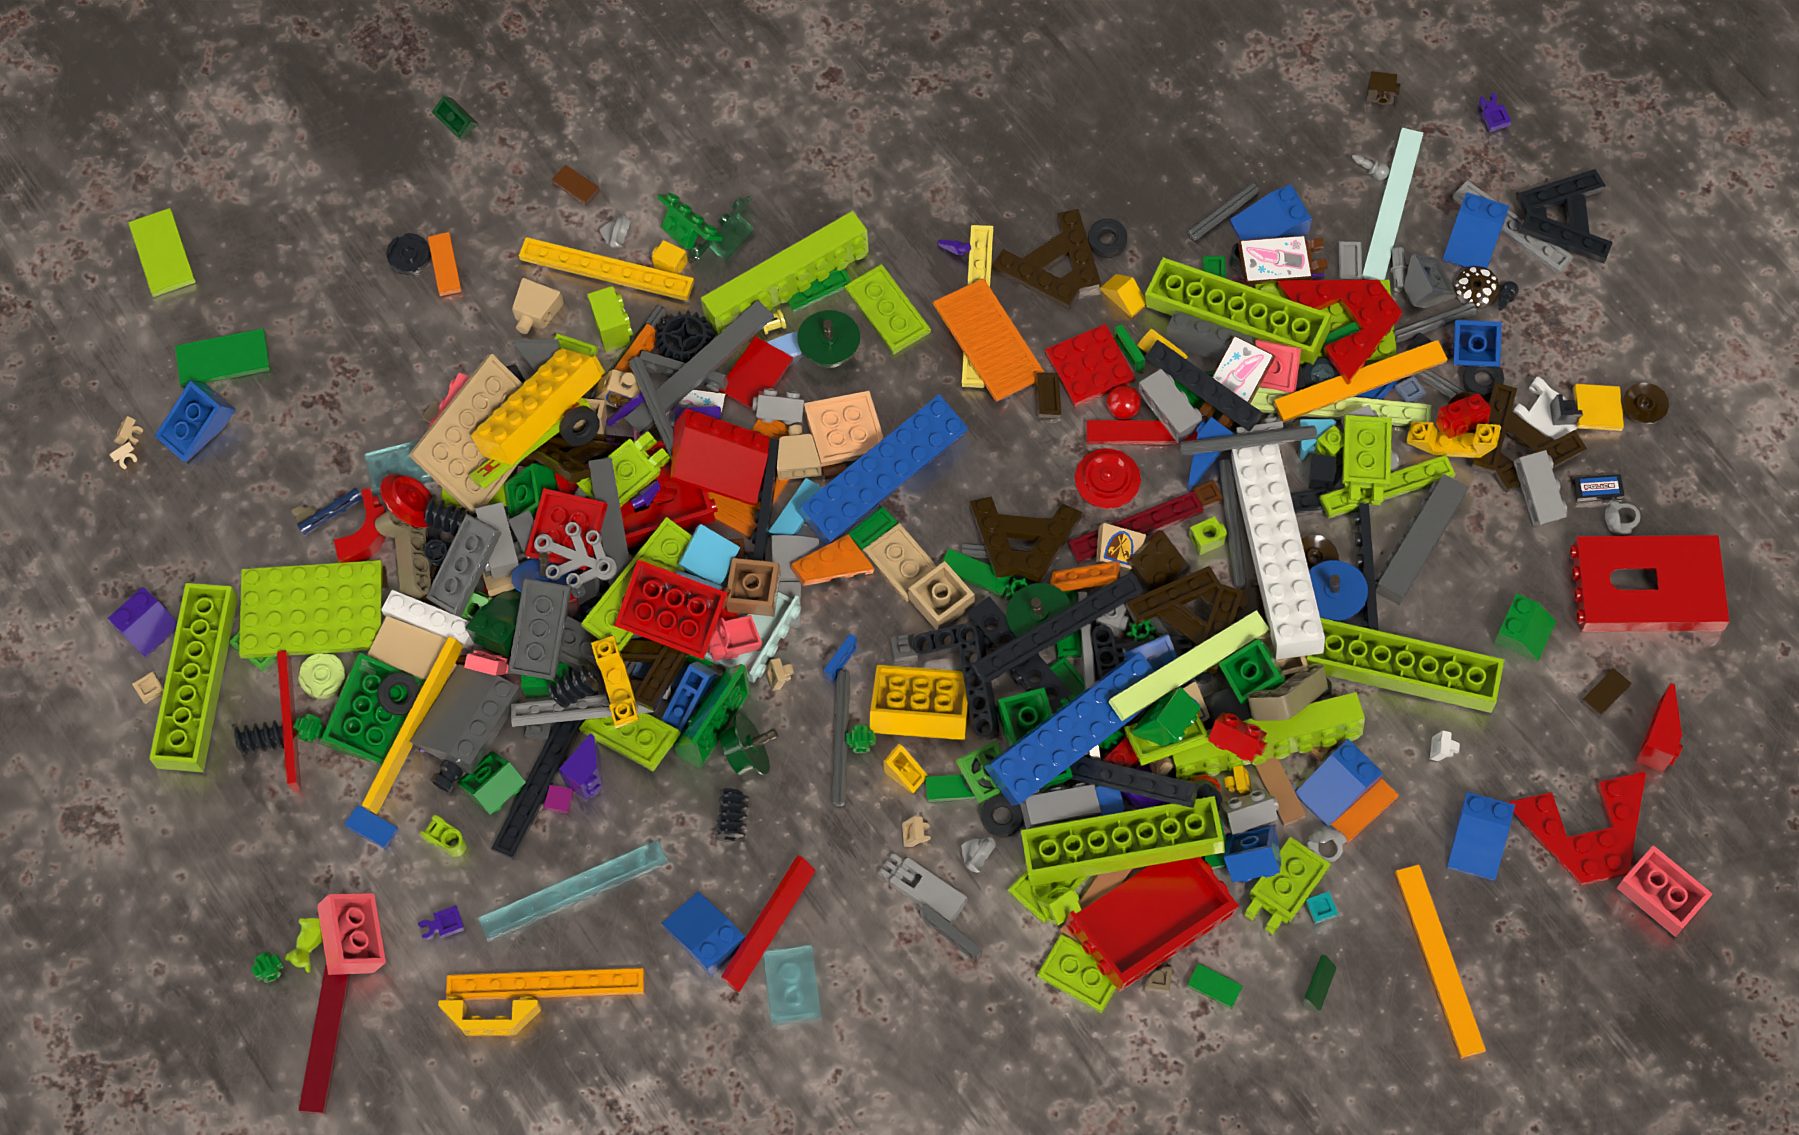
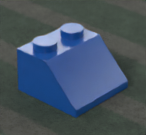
[1452,320,1502,367]
[1224,824,1281,883]

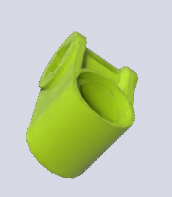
[419,814,467,857]

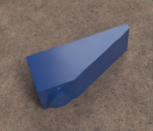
[1187,417,1234,492]
[661,662,718,733]

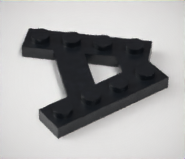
[1516,169,1613,264]

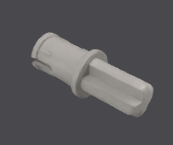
[1390,247,1408,292]

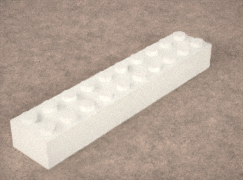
[1231,444,1325,660]

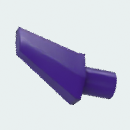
[938,240,971,256]
[631,480,661,509]

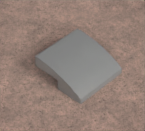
[772,535,819,584]

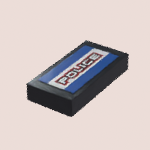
[1573,474,1625,502]

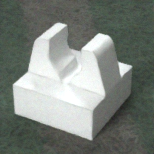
[1430,731,1460,762]

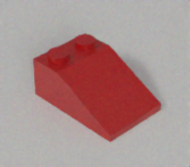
[1636,683,1683,772]

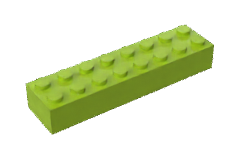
[701,211,869,336]
[1145,257,1331,365]
[149,583,238,772]
[1306,618,1504,713]
[1171,692,1365,781]
[1021,796,1225,886]

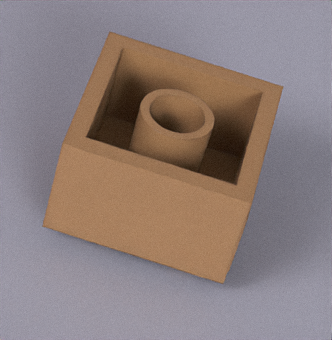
[726,558,781,617]

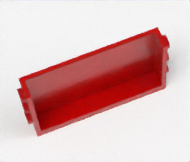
[1066,857,1239,992]

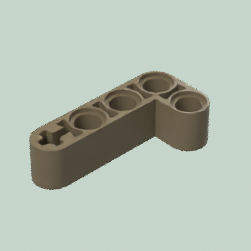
[375,510,431,600]
[1247,664,1328,721]

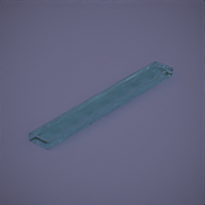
[478,840,669,942]

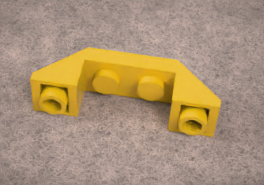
[1406,422,1501,458]
[591,635,639,728]
[438,996,541,1036]

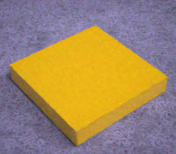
[1573,384,1624,431]

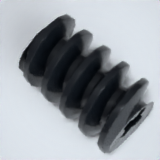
[425,497,477,536]
[548,662,603,708]
[234,720,284,755]
[715,788,750,842]

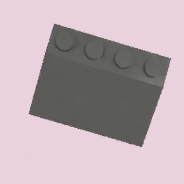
[410,664,521,775]

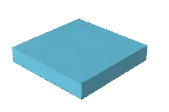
[678,524,740,586]

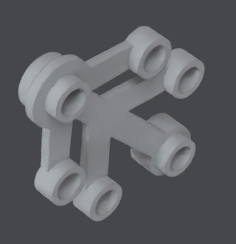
[534,522,617,589]

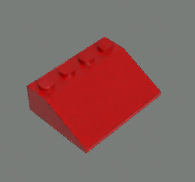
[671,408,769,506]
[614,557,731,659]

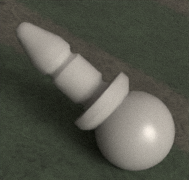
[1352,154,1390,181]

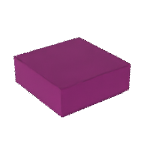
[544,785,574,814]

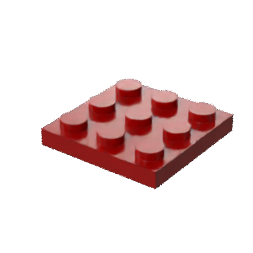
[1045,324,1136,408]
[525,488,608,571]

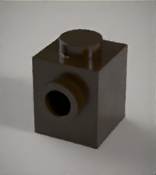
[1367,71,1400,105]

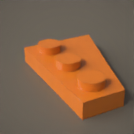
[790,535,875,586]

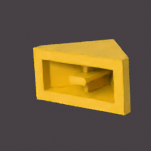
[1100,274,1146,318]
[883,744,928,793]

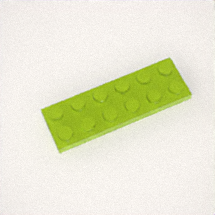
[581,517,692,652]

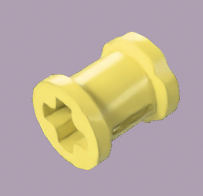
[762,309,786,335]

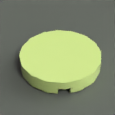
[298,653,346,699]

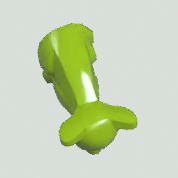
[285,918,323,973]

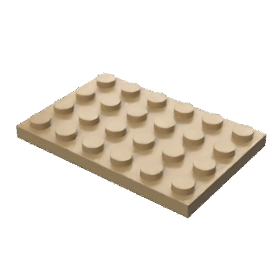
[409,354,523,515]

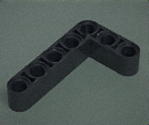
[912,623,999,740]

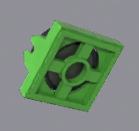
[956,740,1002,803]

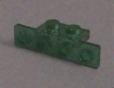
[688,196,754,263]

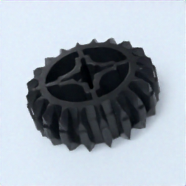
[655,310,715,363]

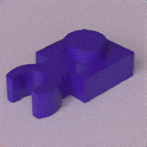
[1479,93,1512,132]
[418,905,465,941]

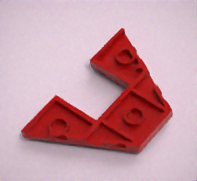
[1277,280,1403,385]
[1507,772,1646,886]

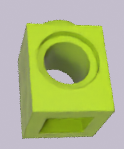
[1314,425,1344,461]
[1188,516,1227,556]
[1037,885,1081,925]

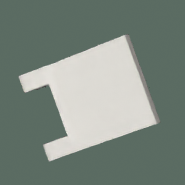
[1513,377,1577,441]

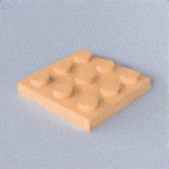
[803,391,884,467]

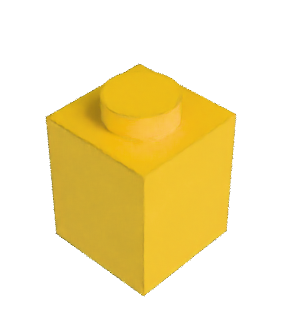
[651,240,688,275]

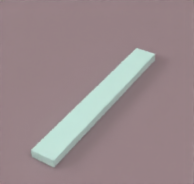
[1362,128,1423,280]

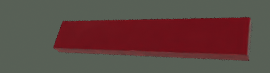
[1068,491,1204,564]
[298,965,350,1115]

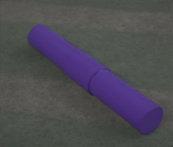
[606,392,645,427]

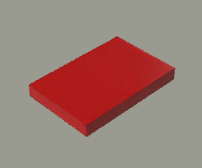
[719,336,793,413]

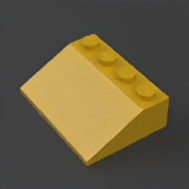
[870,665,968,740]

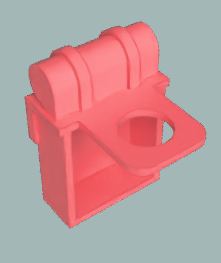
[708,615,762,661]
[464,650,510,677]

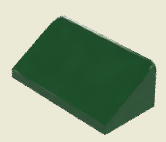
[432,95,479,139]
[1302,955,1336,1011]

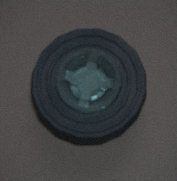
[1303,358,1341,388]

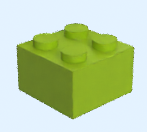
[587,286,633,352]

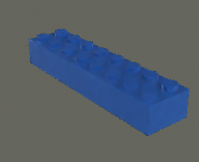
[797,394,969,546]
[983,652,1155,806]

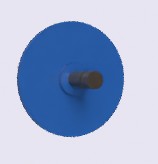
[511,553,578,593]
[1309,560,1368,621]

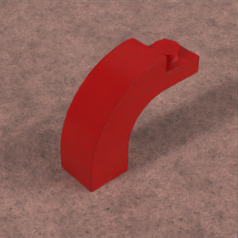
[334,488,386,563]

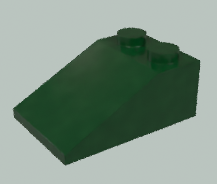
[465,588,521,659]

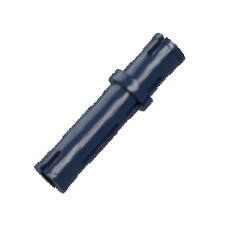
[297,487,363,536]

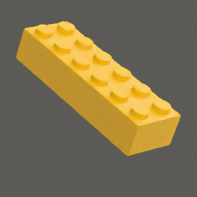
[471,348,602,465]

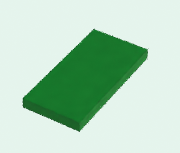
[175,328,271,388]

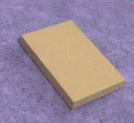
[863,523,937,602]
[367,616,447,681]

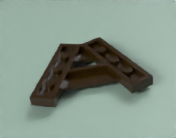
[992,209,1101,309]
[1472,382,1587,493]
[529,431,634,483]
[969,496,1083,583]
[1126,566,1244,674]
[589,632,689,712]

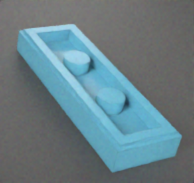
[769,478,823,536]

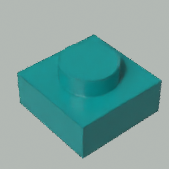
[1305,891,1339,924]

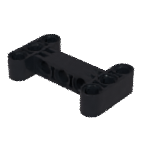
[1092,612,1214,684]

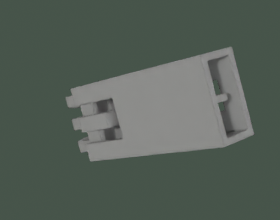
[878,853,967,924]

